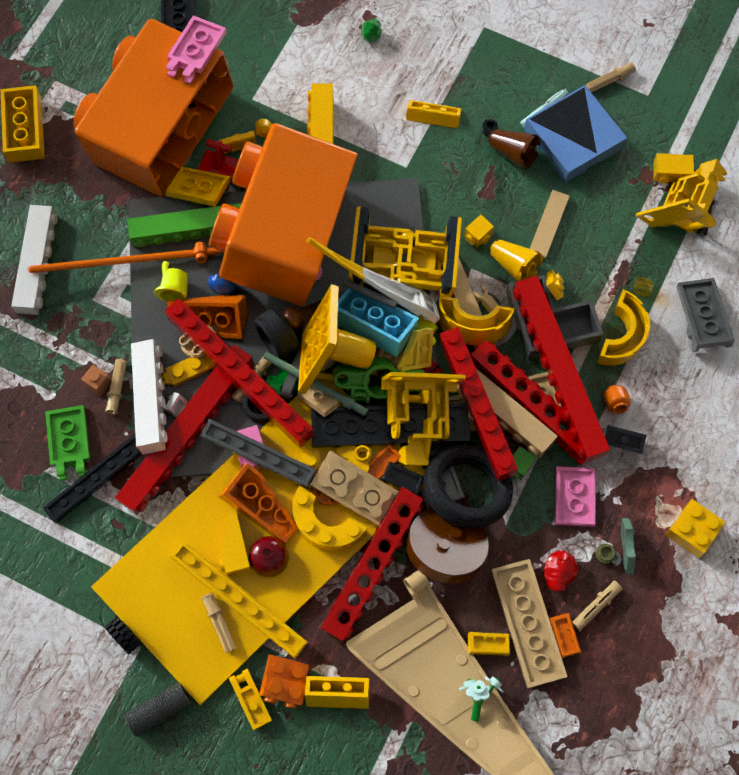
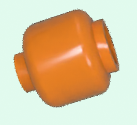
[603,385,631,414]

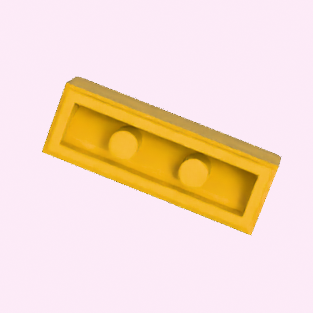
[406,100,462,128]

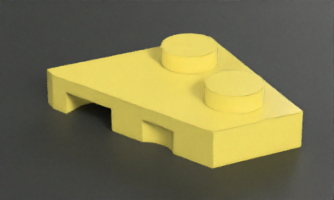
[397,328,434,372]

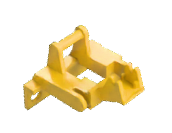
[636,159,727,233]
[381,372,466,466]

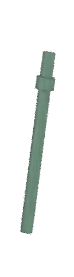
[264,352,368,416]

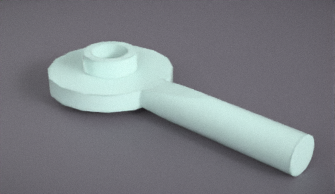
[520,89,568,128]

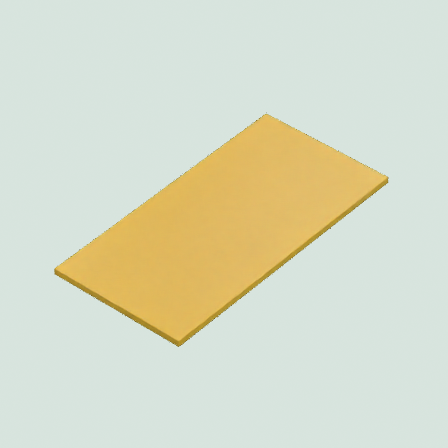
[91,372,425,706]

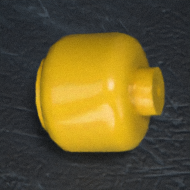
[254,119,272,138]

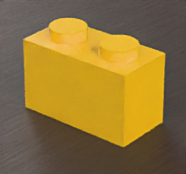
[653,153,694,183]

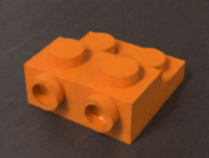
[259,654,309,709]

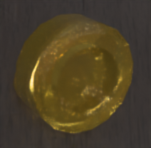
[633,277,654,296]

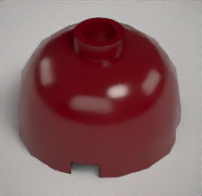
[249,536,289,577]

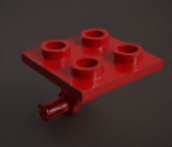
[198,139,239,192]

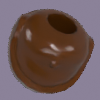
[282,308,303,329]

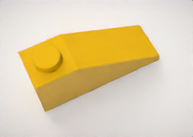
[219,509,251,576]

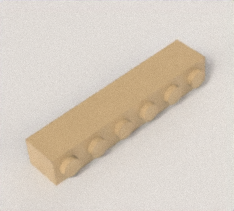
[457,369,558,458]

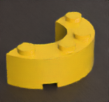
[597,289,650,366]
[438,296,515,346]
[293,486,367,551]

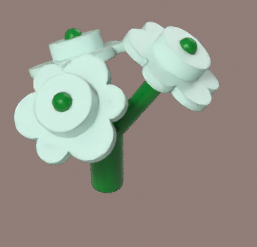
[459,676,504,722]

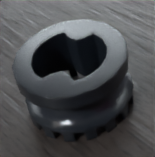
[482,119,498,137]

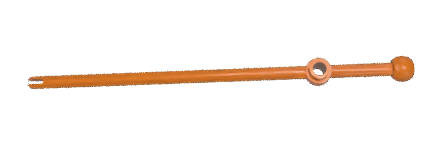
[28,242,224,273]

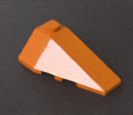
[167,295,247,339]
[218,463,297,544]

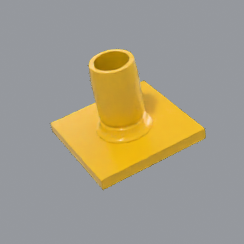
[298,284,376,394]

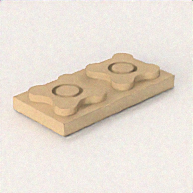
[310,451,398,526]

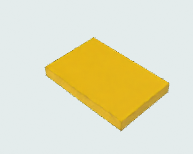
[165,167,231,207]

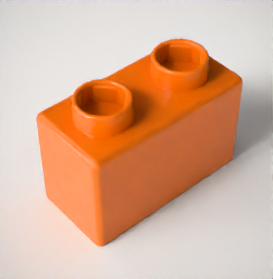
[74,19,234,197]
[209,123,358,307]

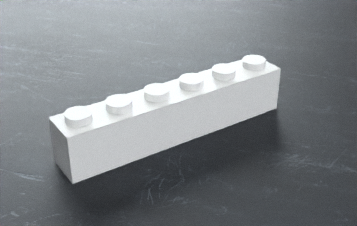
[11,205,58,315]
[131,339,168,455]

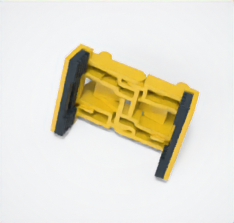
[349,207,462,297]

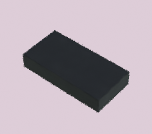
[381,461,424,495]

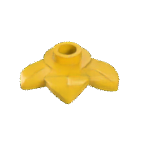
[336,445,373,473]

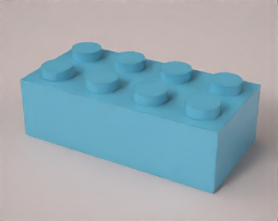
[337,288,419,357]

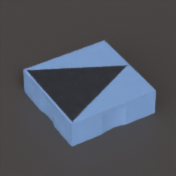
[524,85,627,183]

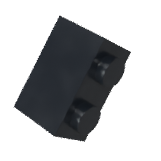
[605,425,647,454]

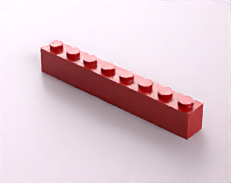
[440,327,518,481]

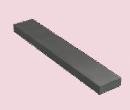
[201,419,316,489]

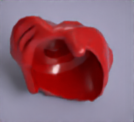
[544,549,578,591]

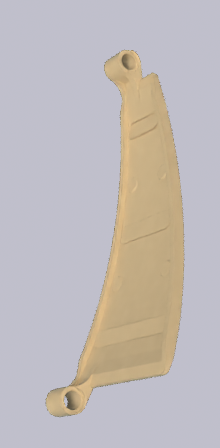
[346,570,554,775]

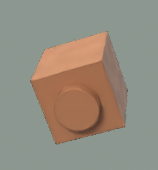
[81,364,111,397]

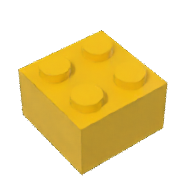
[665,499,725,559]

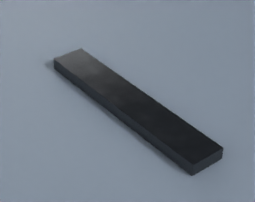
[43,433,142,524]

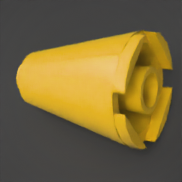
[490,240,543,282]

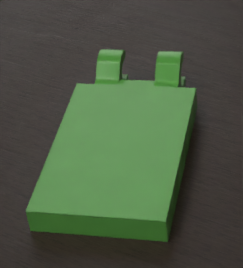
[45,405,91,480]

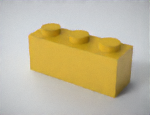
[305,676,370,709]

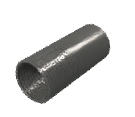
[124,682,191,737]

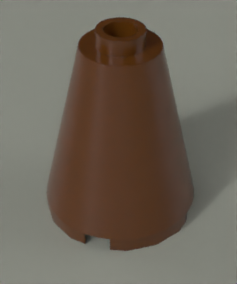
[488,129,541,170]

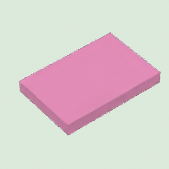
[555,466,596,527]

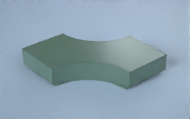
[620,518,636,574]

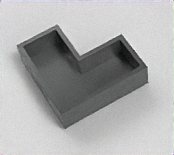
[506,275,603,360]

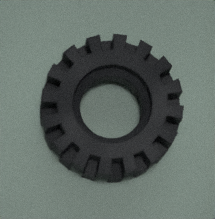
[104,616,141,654]

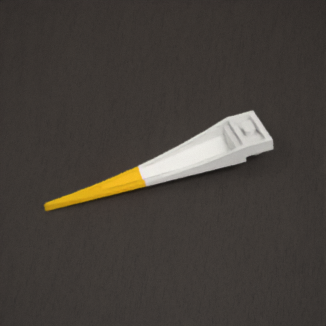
[306,237,440,324]

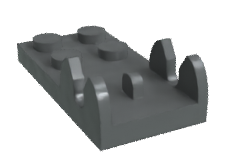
[677,278,735,352]

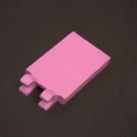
[166,16,227,84]

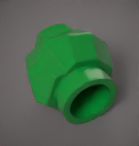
[361,19,382,42]

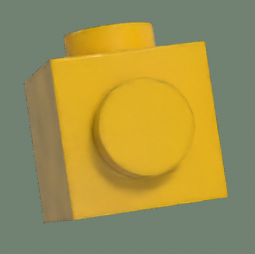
[464,215,494,248]

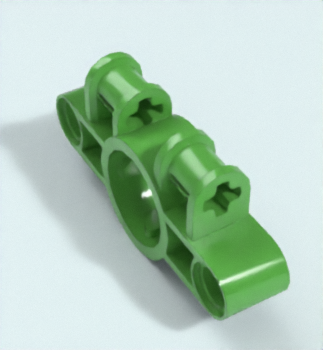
[332,357,425,404]

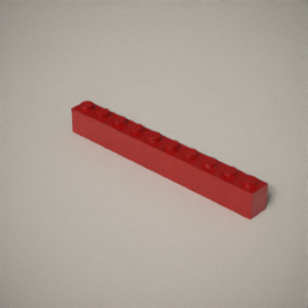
[512,276,610,462]
[165,298,314,449]
[115,344,254,515]

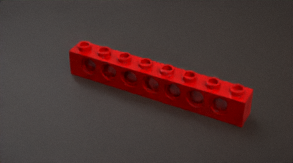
[470,340,585,466]
[320,487,423,641]

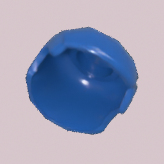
[208,274,237,295]

